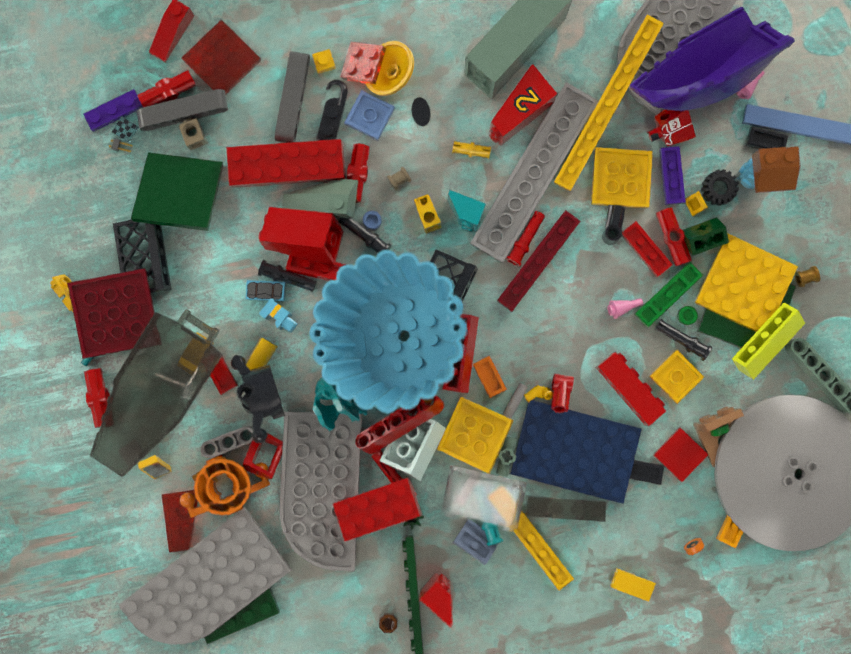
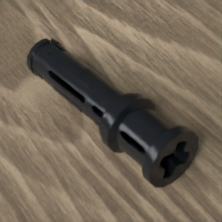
[338,217,392,254]
[258,259,317,292]
[655,319,712,361]

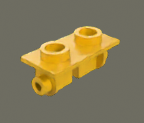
[50,274,73,312]

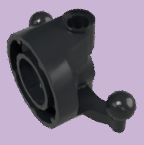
[231,355,285,443]

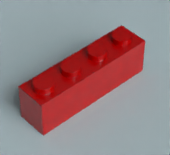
[442,314,479,393]
[595,352,666,426]

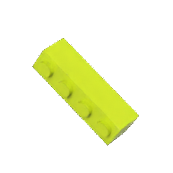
[732,303,805,380]

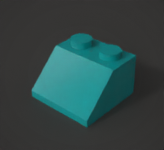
[448,190,486,232]

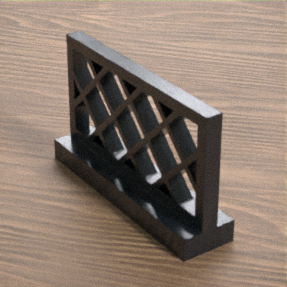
[113,220,172,293]
[430,249,478,303]

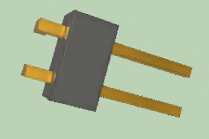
[109,138,133,152]

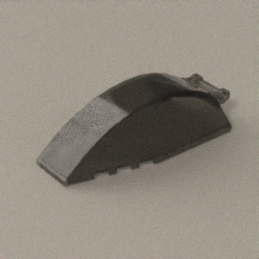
[90,309,223,477]

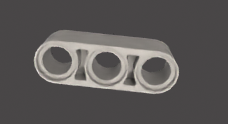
[200,426,254,458]

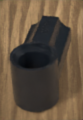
[602,205,626,245]

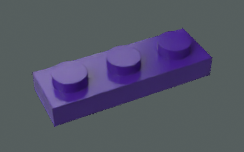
[83,89,143,132]
[659,146,686,205]

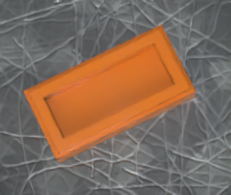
[472,356,507,398]

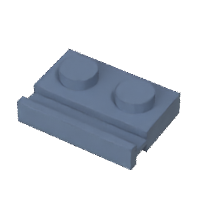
[453,519,498,565]

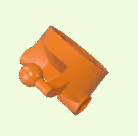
[180,455,270,518]

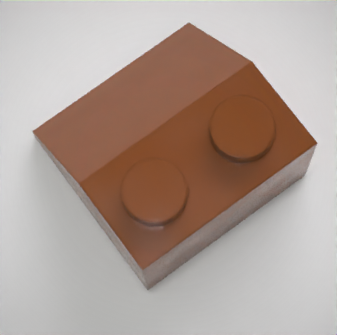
[752,146,801,193]

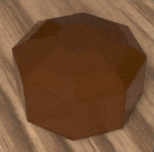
[379,613,398,633]

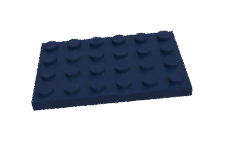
[510,400,642,504]

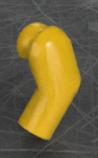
[524,385,553,402]

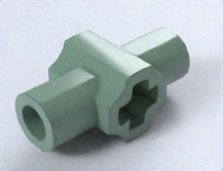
[496,436,517,477]

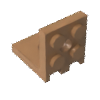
[693,406,744,467]

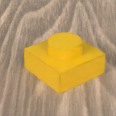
[312,49,336,74]

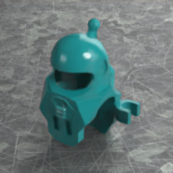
[312,377,368,431]

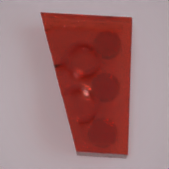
[162,489,198,553]

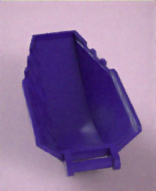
[630,7,795,111]

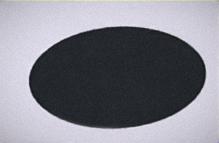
[411,97,431,126]

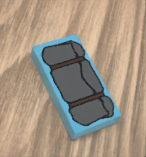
[246,280,285,301]

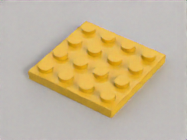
[694,233,798,332]

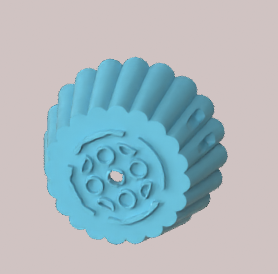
[310,250,467,413]

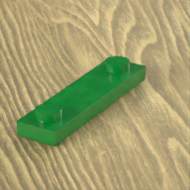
[634,262,703,328]

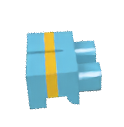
[259,298,298,333]

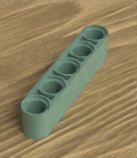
[785,338,851,413]

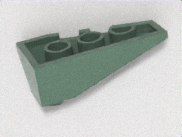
[282,179,358,218]

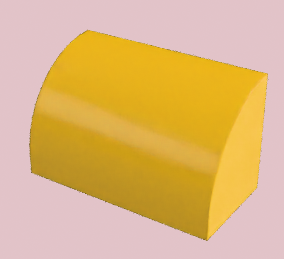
[246,337,278,370]

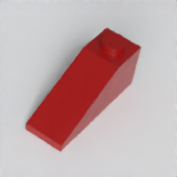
[149,0,194,62]

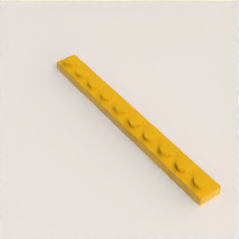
[554,15,664,192]

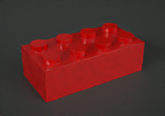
[332,478,422,542]

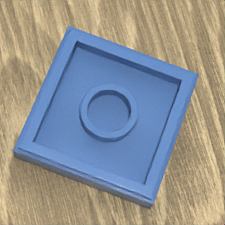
[344,90,395,141]

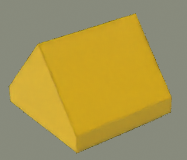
[685,191,708,216]

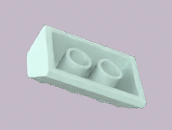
[380,413,446,481]

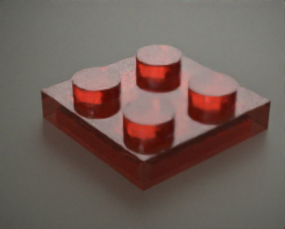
[340,42,386,84]

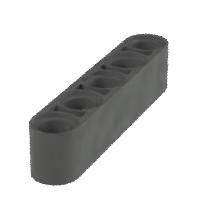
[275,51,310,143]
[136,89,228,131]

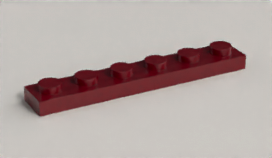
[497,210,581,312]

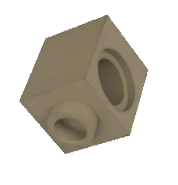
[179,118,208,151]

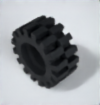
[701,169,739,206]

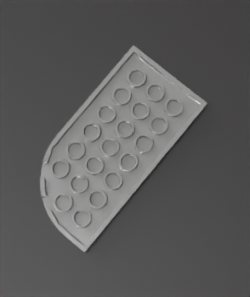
[617,0,737,115]
[280,412,362,571]
[118,508,292,645]

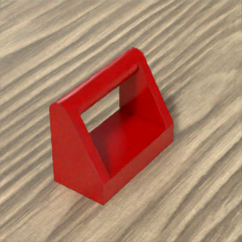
[243,433,283,479]

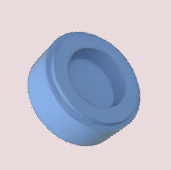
[363,211,382,231]

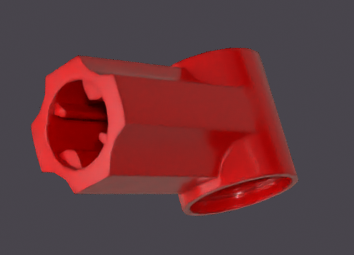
[551,373,574,413]

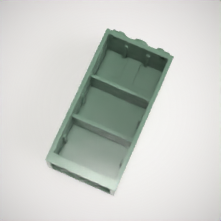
[464,0,572,99]

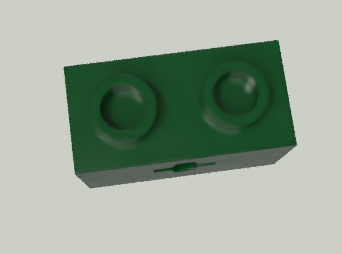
[683,217,729,256]

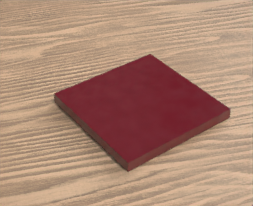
[67,268,161,359]

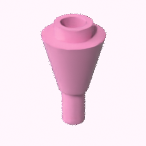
[736,71,765,99]
[607,298,643,319]

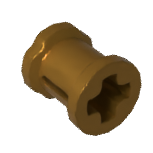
[794,266,821,287]

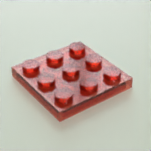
[181,19,262,95]

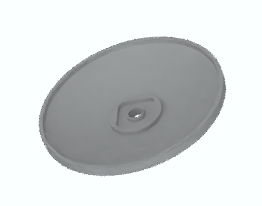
[714,395,851,551]

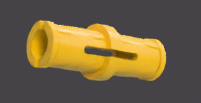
[452,141,491,159]

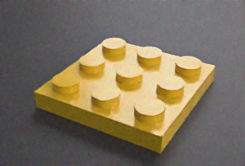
[591,147,653,209]
[437,397,514,474]

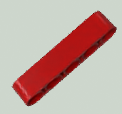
[355,395,444,454]

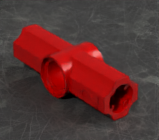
[137,70,196,108]
[347,143,370,203]
[655,207,692,267]
[84,368,113,428]

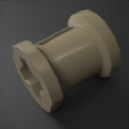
[387,167,412,190]

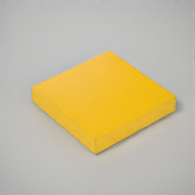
[649,350,704,404]

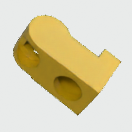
[414,194,442,234]

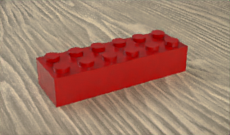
[226,139,346,188]

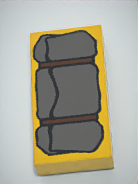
[137,455,172,479]

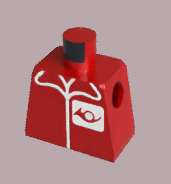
[647,109,696,146]

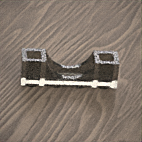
[525,495,606,522]

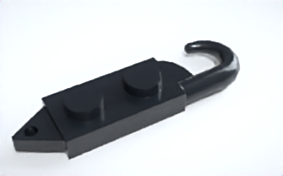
[317,80,348,141]

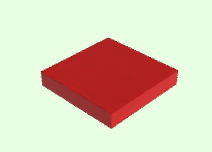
[653,427,709,482]

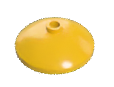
[363,41,414,96]

